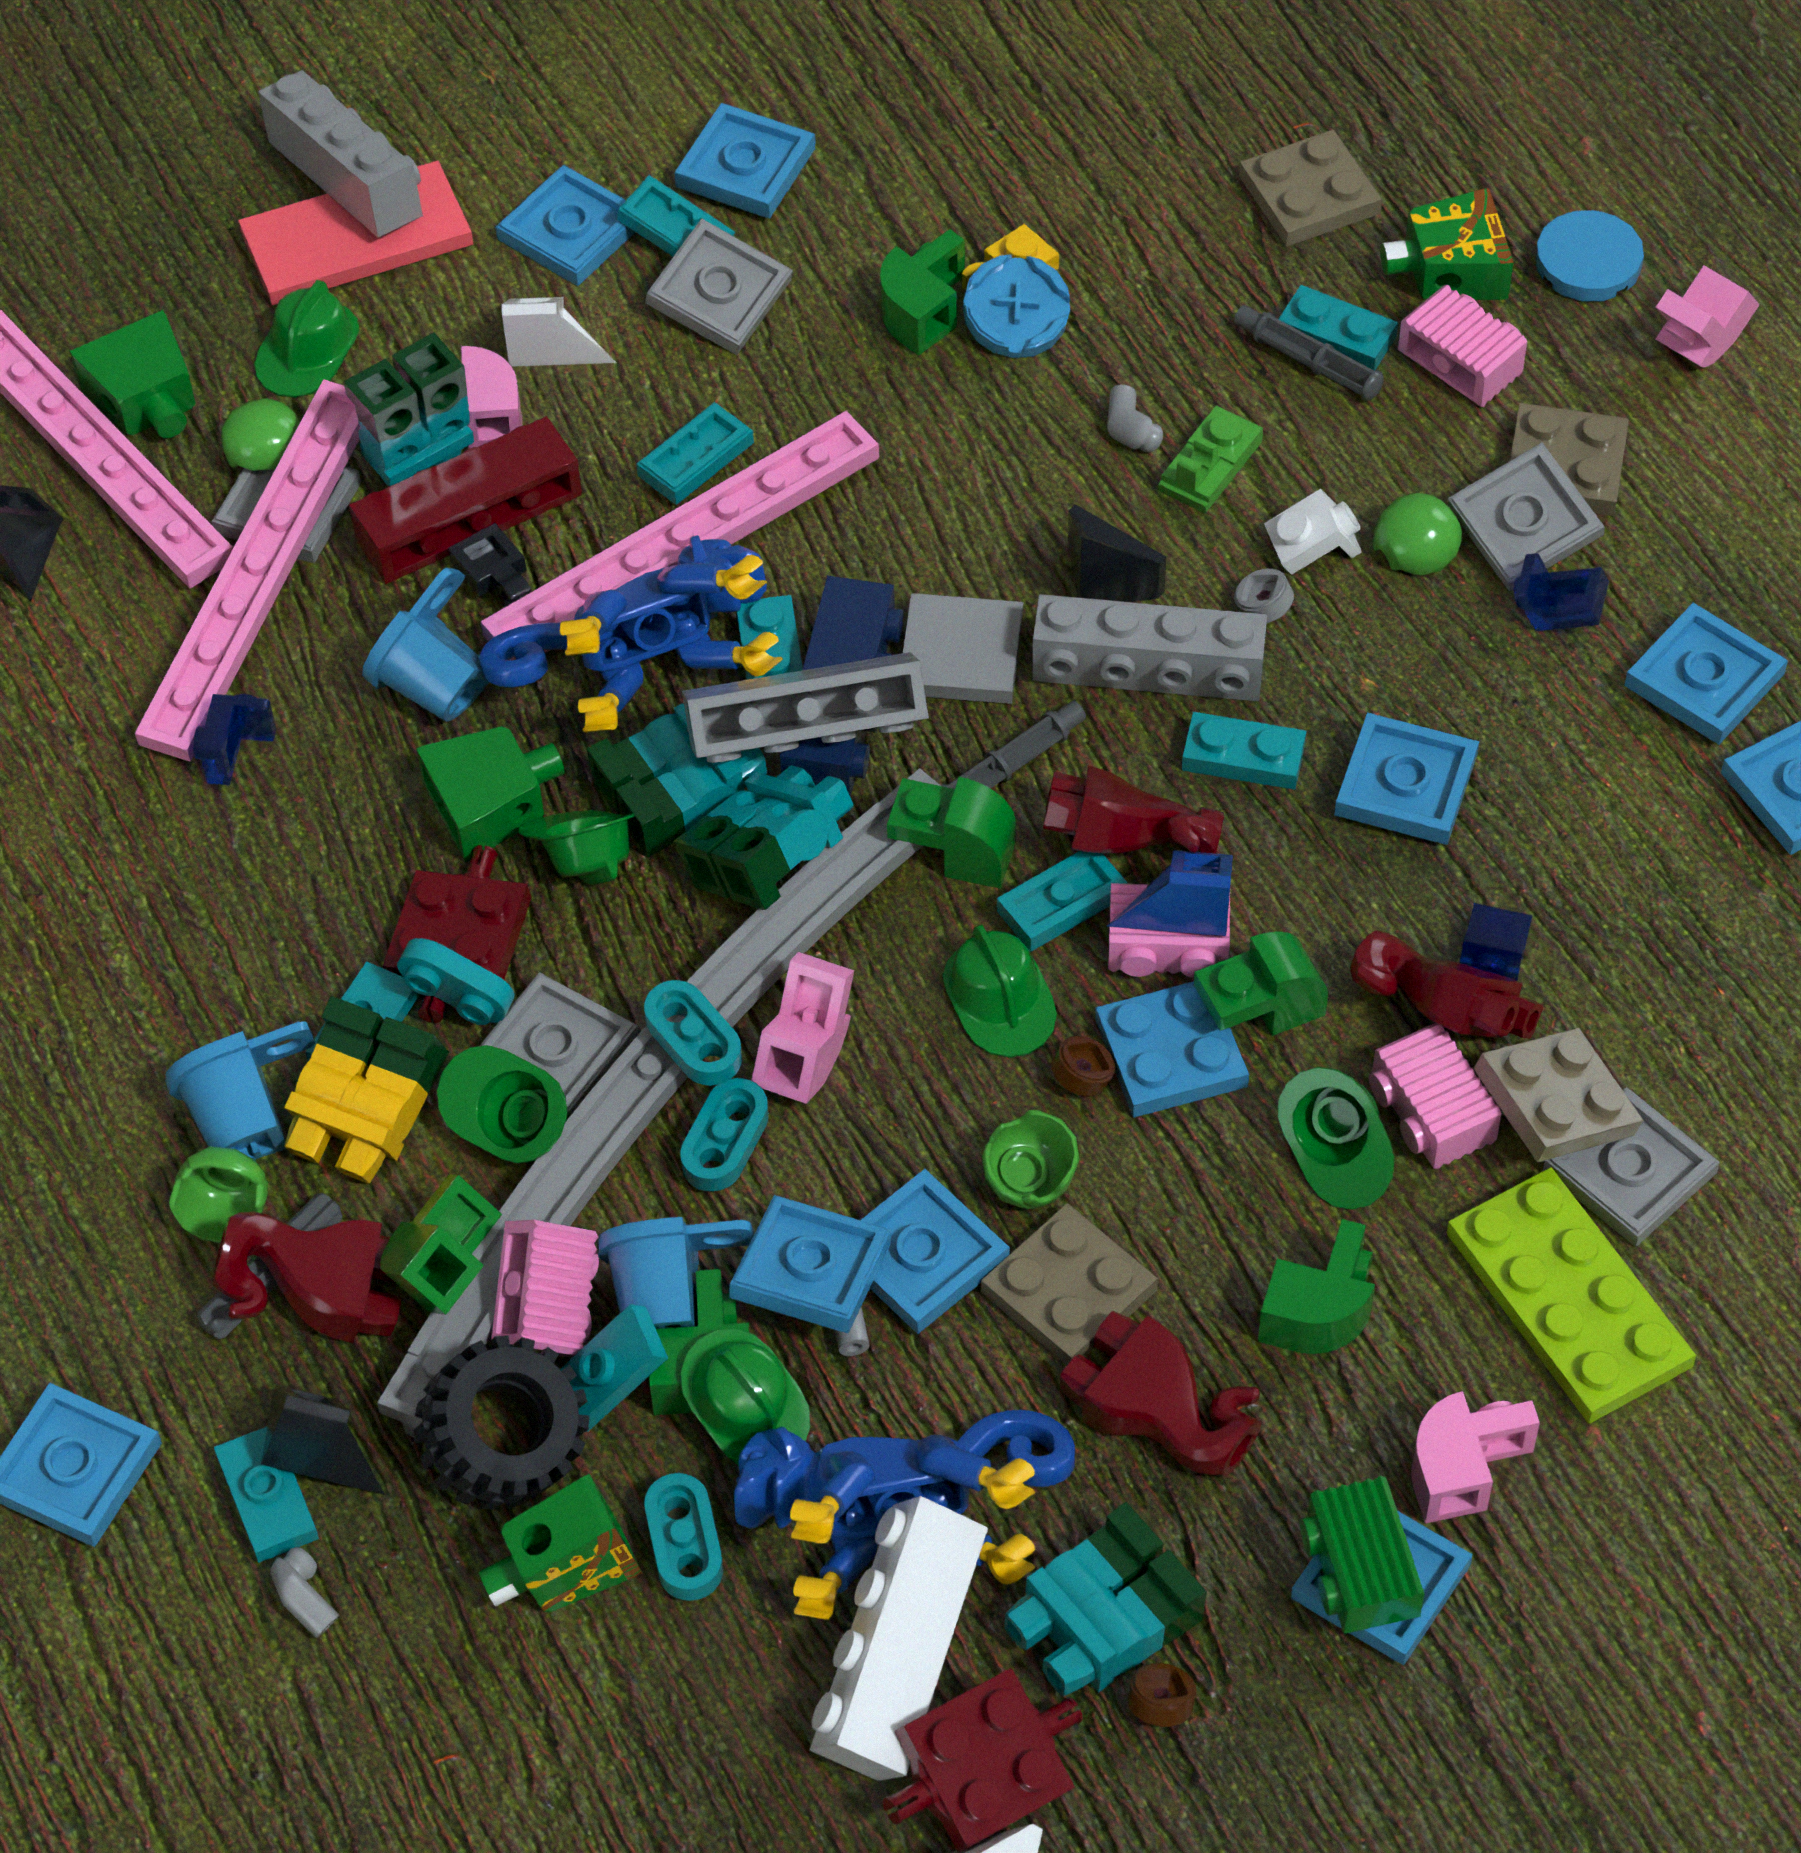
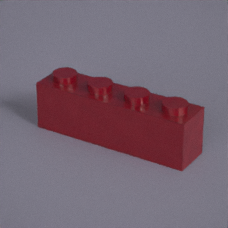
[349,416,582,585]

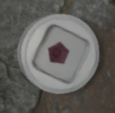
[1234,568,1294,623]

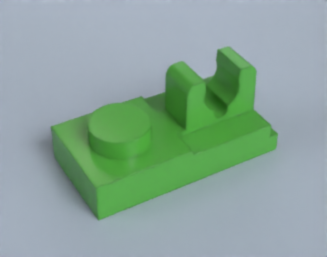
[1158,405,1263,514]

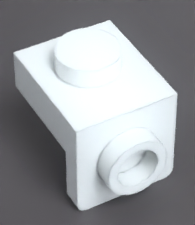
[1264,489,1362,574]

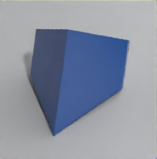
[1107,850,1233,936]

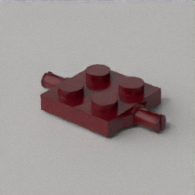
[383,845,532,1023]
[883,1667,1083,1852]

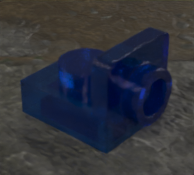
[1460,903,1533,981]

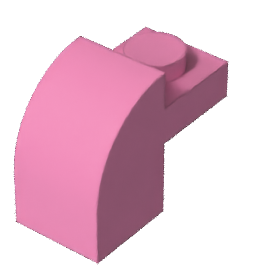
[1655,265,1760,367]
[461,346,522,448]
[751,952,854,1104]
[1411,1391,1540,1524]

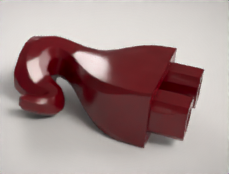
[1043,765,1224,854]
[1350,930,1543,1039]
[212,1211,401,1343]
[1060,1311,1262,1477]

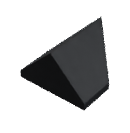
[0,485,64,602]
[1068,504,1166,602]
[261,1384,385,1495]

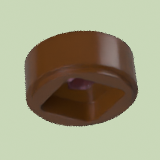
[1051,1036,1115,1096]
[1127,1663,1197,1727]

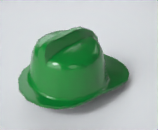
[254,280,360,398]
[519,810,635,885]
[943,924,1057,1058]
[437,1045,568,1164]
[1278,1067,1395,1210]
[680,1328,810,1466]

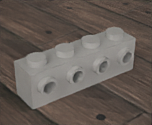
[258,70,423,238]
[1032,594,1267,701]
[682,652,929,763]

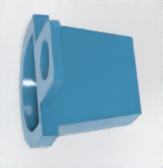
[362,568,489,722]
[165,1022,315,1160]
[597,1217,755,1329]

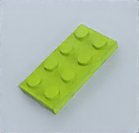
[1446,1167,1696,1424]

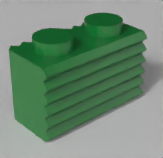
[1300,1476,1425,1634]

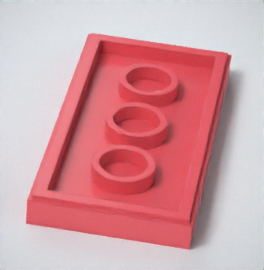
[238,160,474,306]

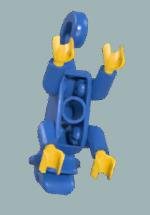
[479,535,783,733]
[734,1410,1075,1619]

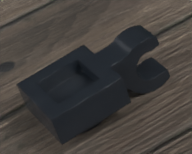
[448,523,531,608]

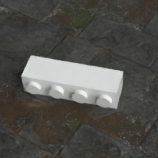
[810,1496,988,1781]

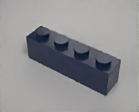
[780,575,903,797]

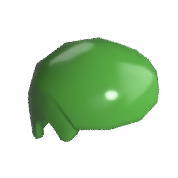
[221,398,301,471]
[1372,492,1462,576]
[982,1110,1079,1209]
[169,1146,268,1243]

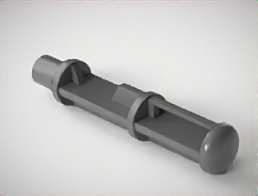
[1234,305,1384,401]
[941,701,1086,789]

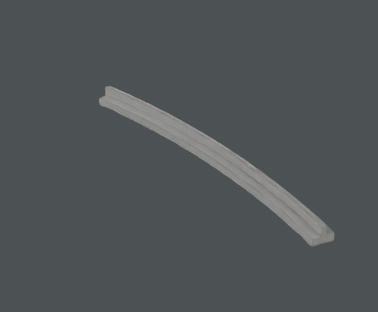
[377,768,941,1437]

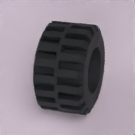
[413,1336,589,1510]

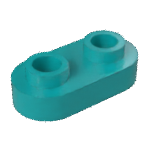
[397,938,515,1025]
[644,980,742,1086]
[680,1078,769,1191]
[644,1473,723,1601]

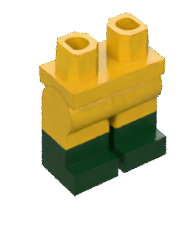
[284,996,449,1184]

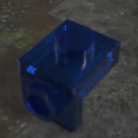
[1514,553,1609,631]
[193,694,277,785]

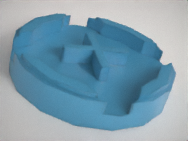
[1535,210,1644,301]
[962,254,1070,358]

